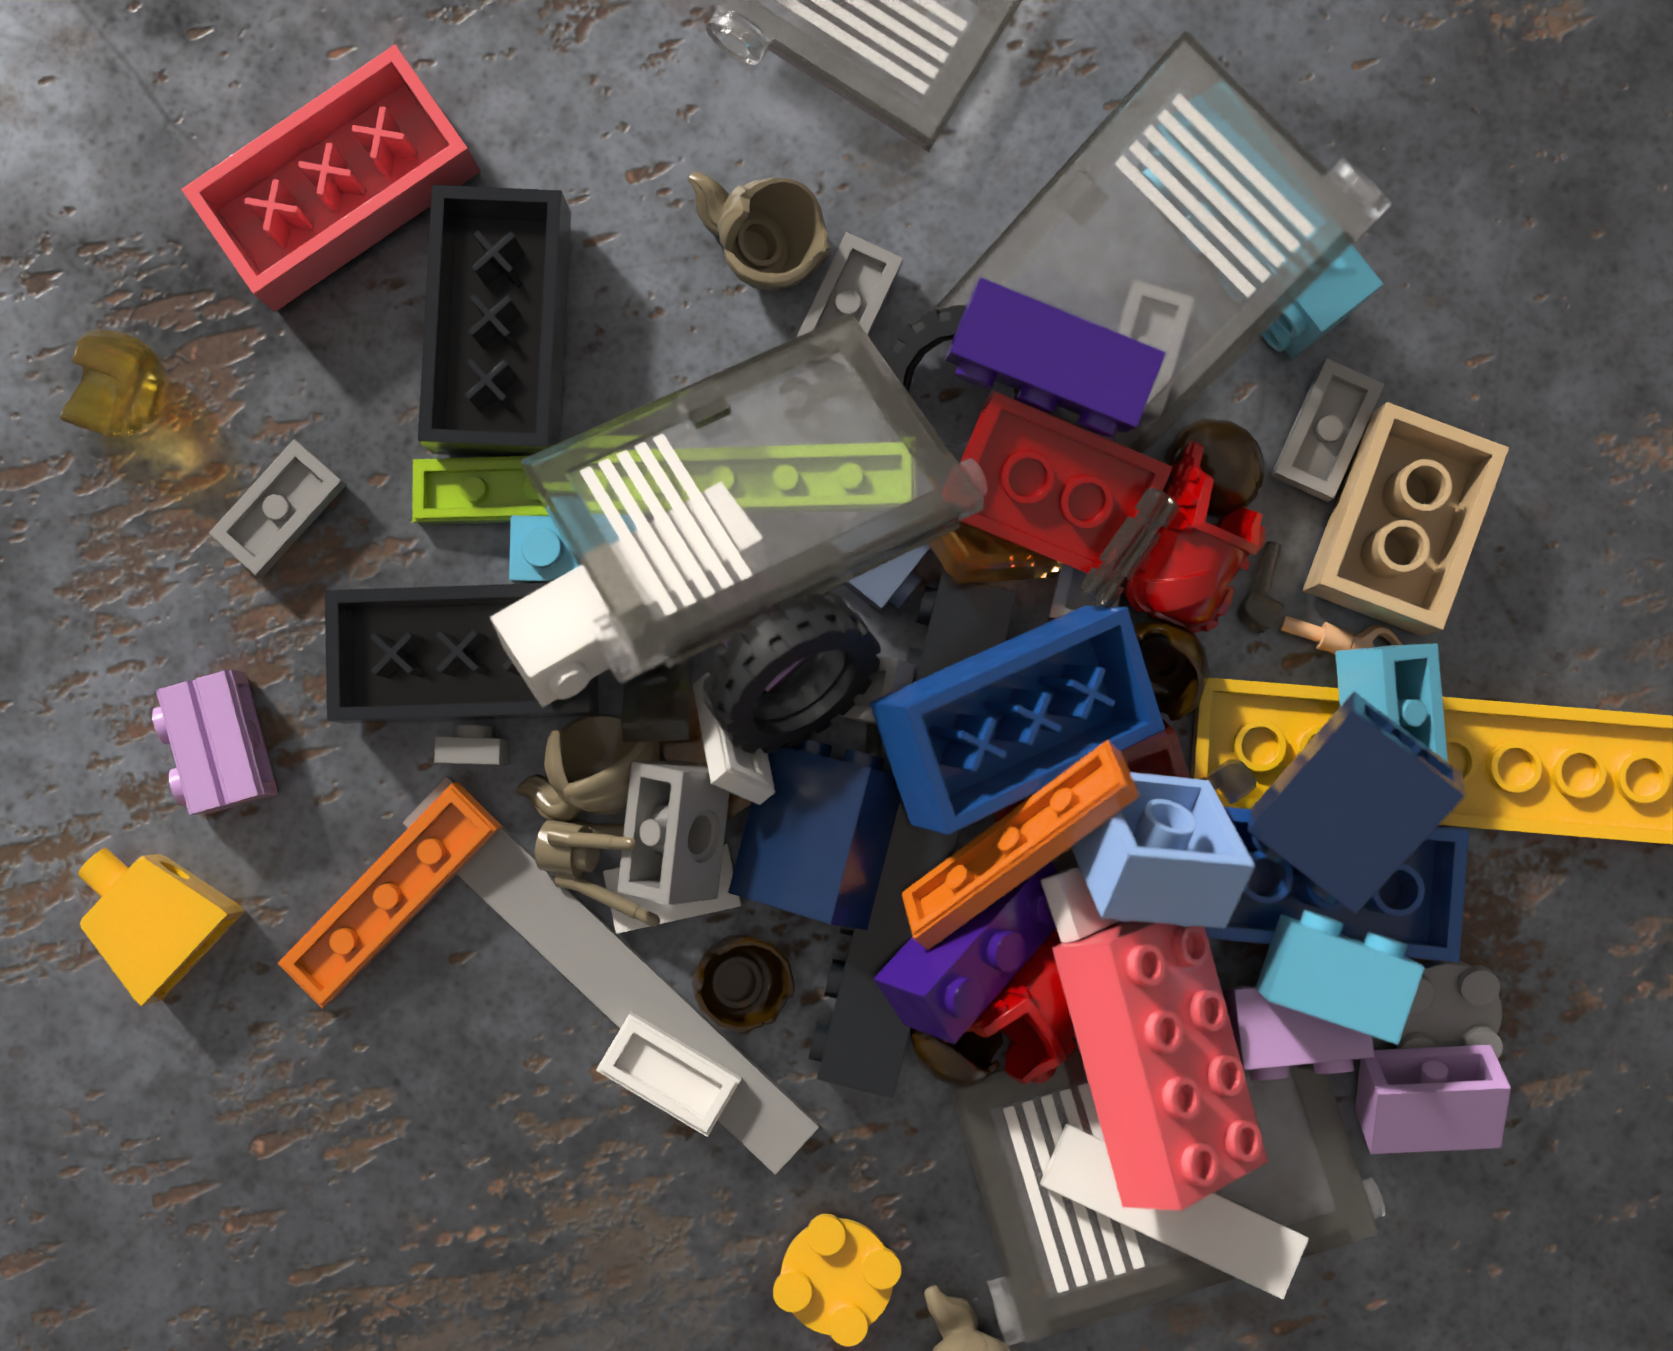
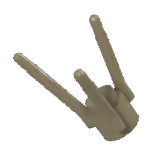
[535,820,660,927]

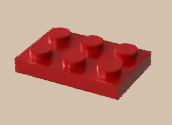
[940,390,1173,587]

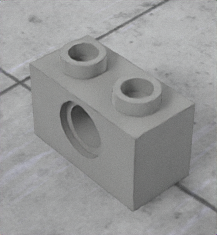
[617,760,730,905]

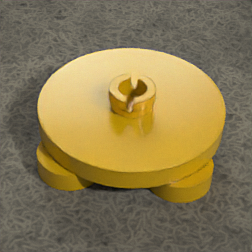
[773,1214,901,1346]

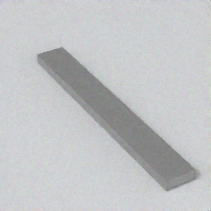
[403,776,819,1175]

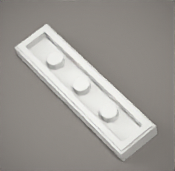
[1040,1124,1309,1299]

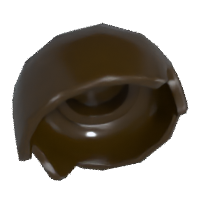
[1165,418,1265,517]
[1134,621,1210,721]
[692,933,795,1033]
[910,1028,1003,1088]

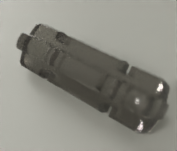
[1080,488,1180,608]

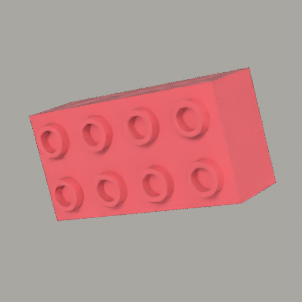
[181,45,481,312]
[1052,921,1268,1211]

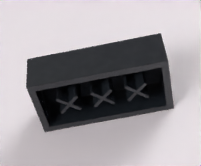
[418,185,571,457]
[325,583,599,724]

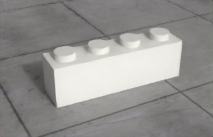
[490,485,769,708]

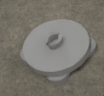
[1396,960,1503,1059]

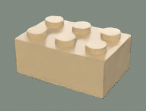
[1303,402,1509,636]

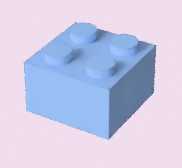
[1071,772,1255,928]

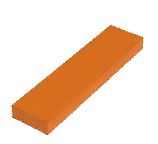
[901,740,1140,950]
[277,781,503,1008]

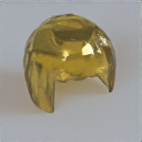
[60,329,167,437]

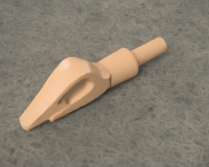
[1279,615,1402,654]

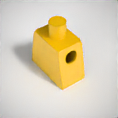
[78,847,246,1006]

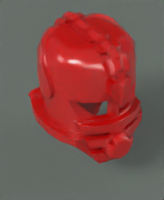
[1124,440,1266,633]
[944,928,1076,1084]

